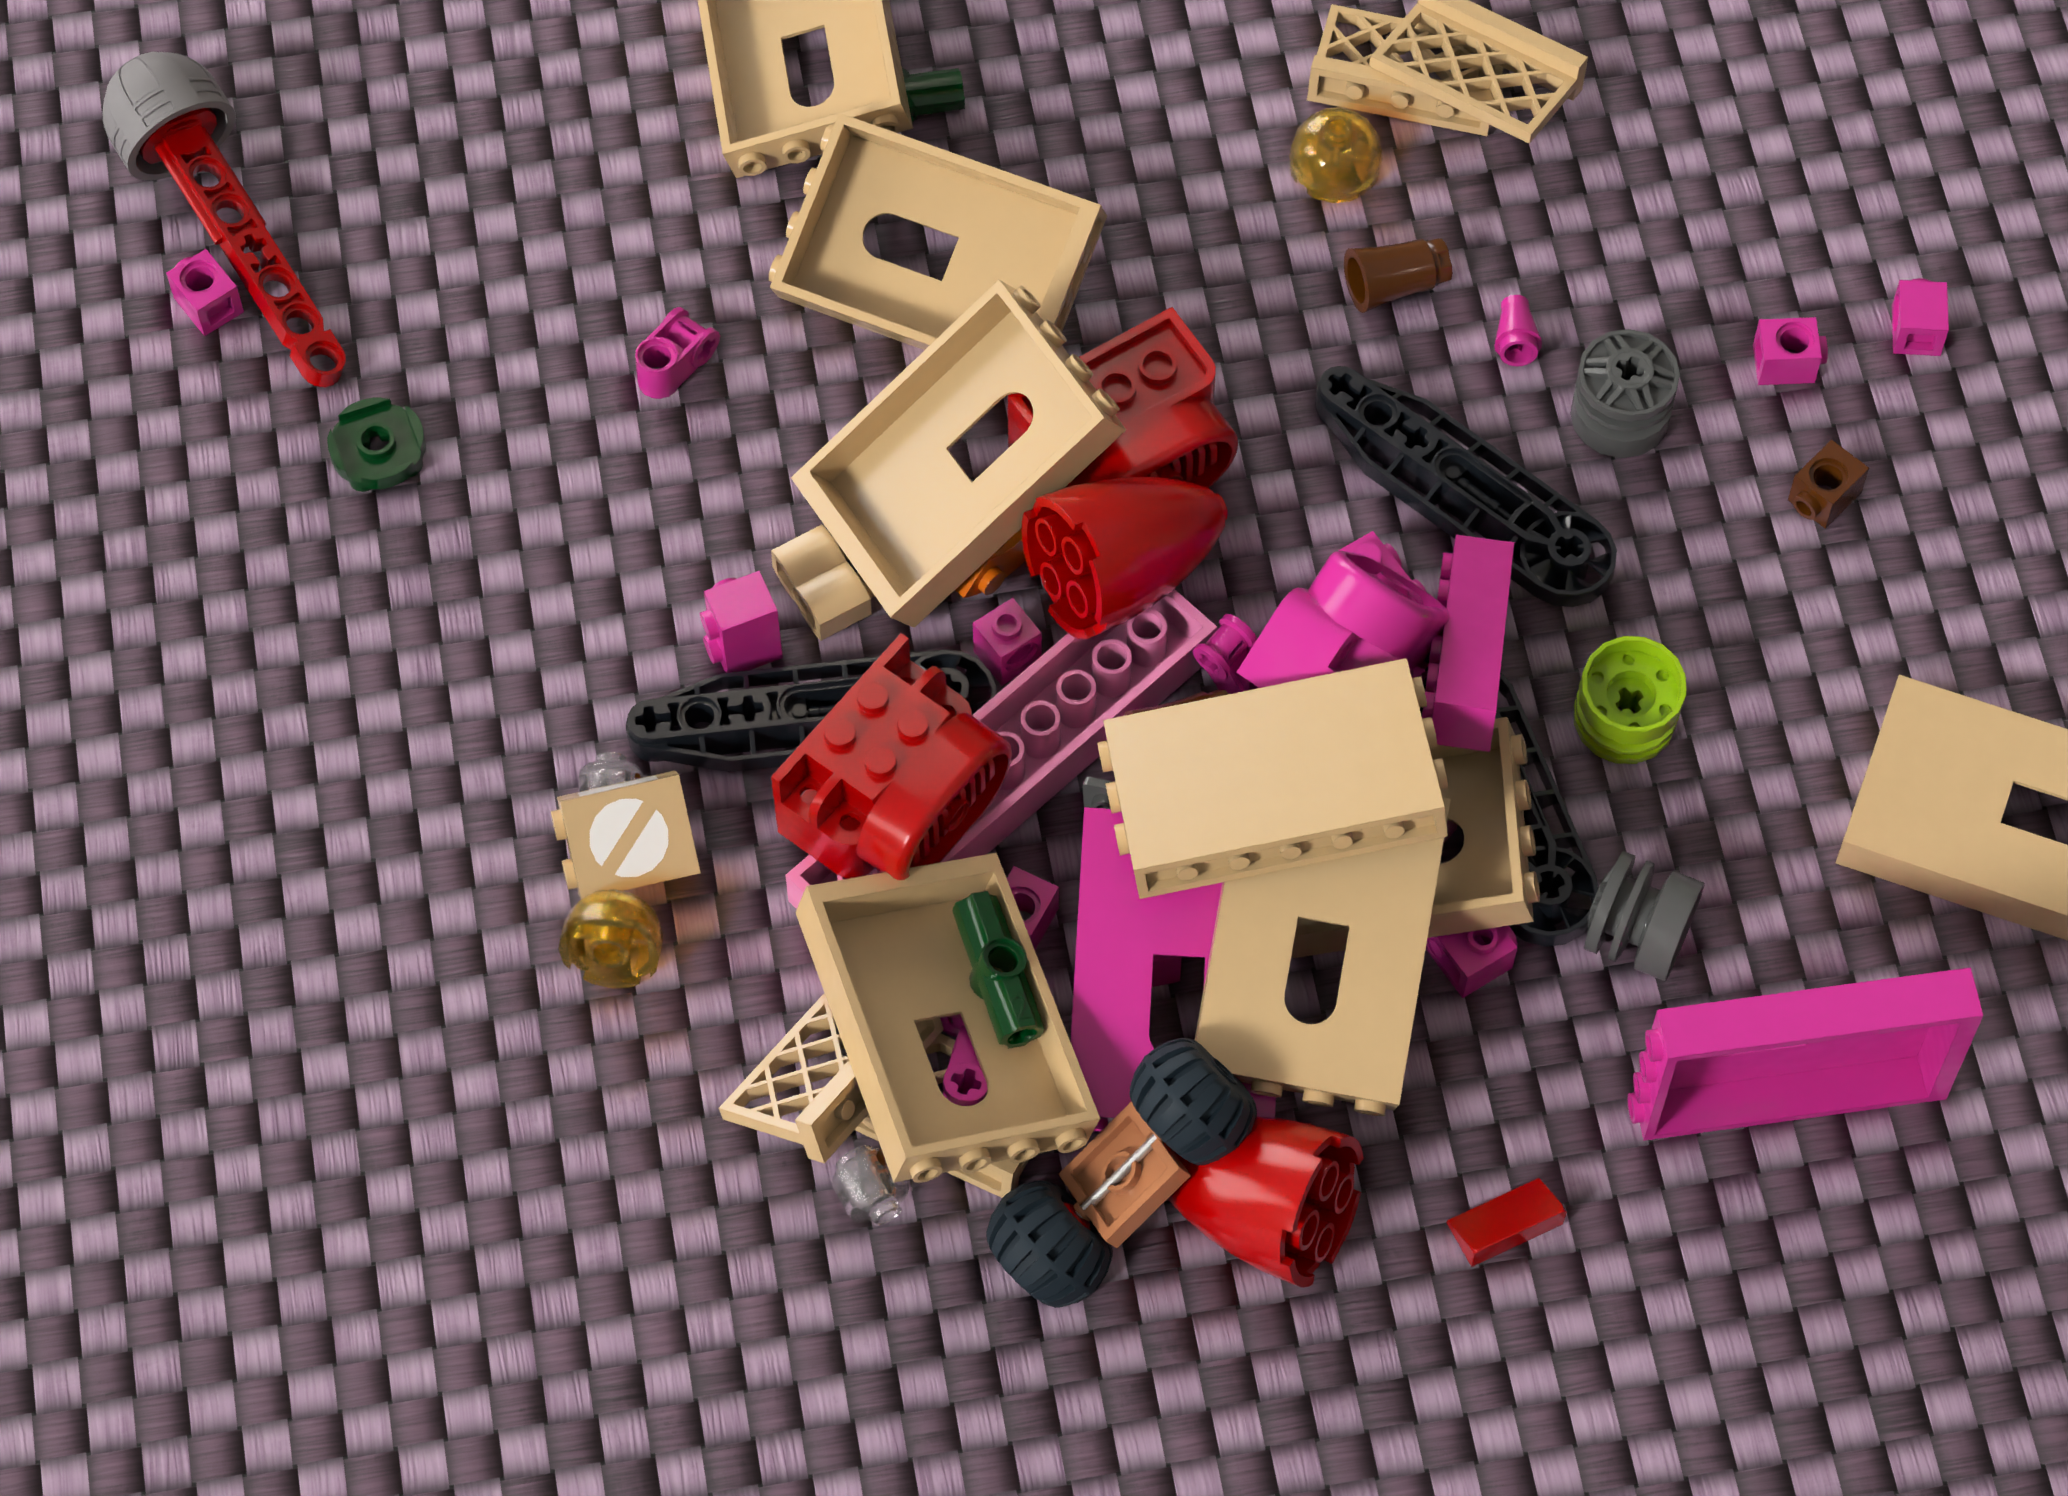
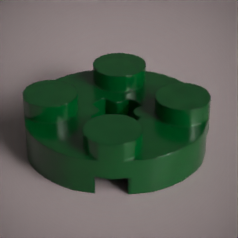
[327,397,426,492]

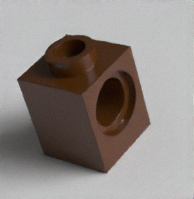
[1788,439,1869,529]

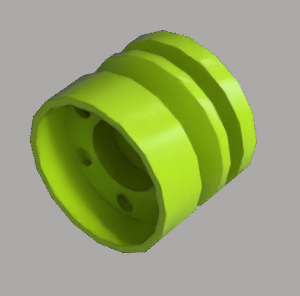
[1574,636,1686,764]

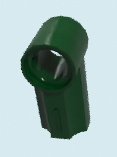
[902,68,965,122]

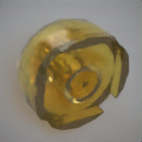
[1289,107,1383,203]
[558,889,663,988]

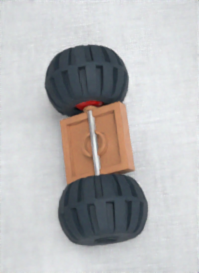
[986,1038,1257,1308]

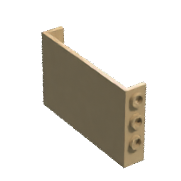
[1097,658,1448,899]

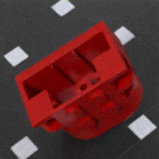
[1008,307,1238,488]
[771,633,1012,880]

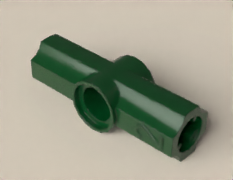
[952,891,1045,1049]

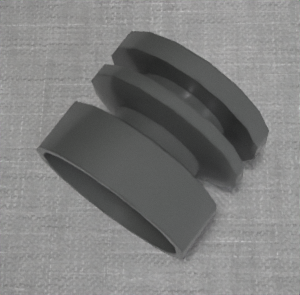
[1570,329,1680,458]
[1584,851,1705,982]

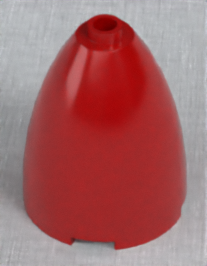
[1022,477,1228,639]
[1168,1116,1364,1288]

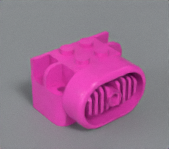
[1237,551,1449,688]

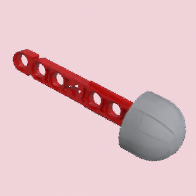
[102,52,346,387]

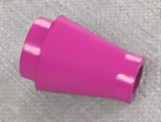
[1494,295,1542,366]

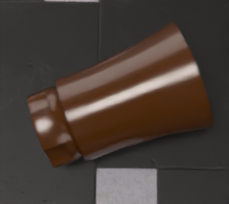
[1344,238,1453,313]

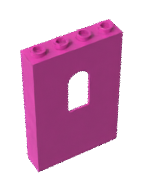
[1070,807,1276,1131]
[1627,968,1983,1141]

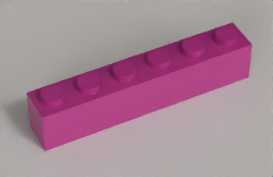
[1422,535,1514,752]

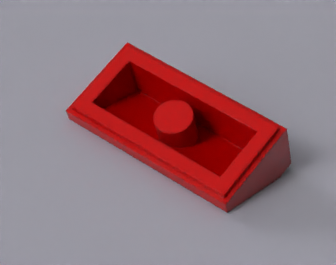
[1447,1178,1567,1267]

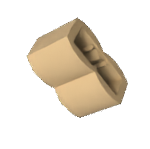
[771,525,875,641]

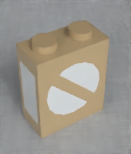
[550,770,701,900]

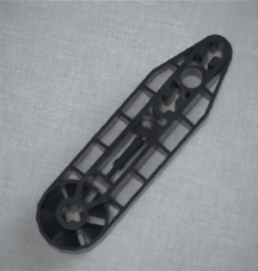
[1315,366,1617,607]
[626,650,997,772]
[1420,653,1598,947]

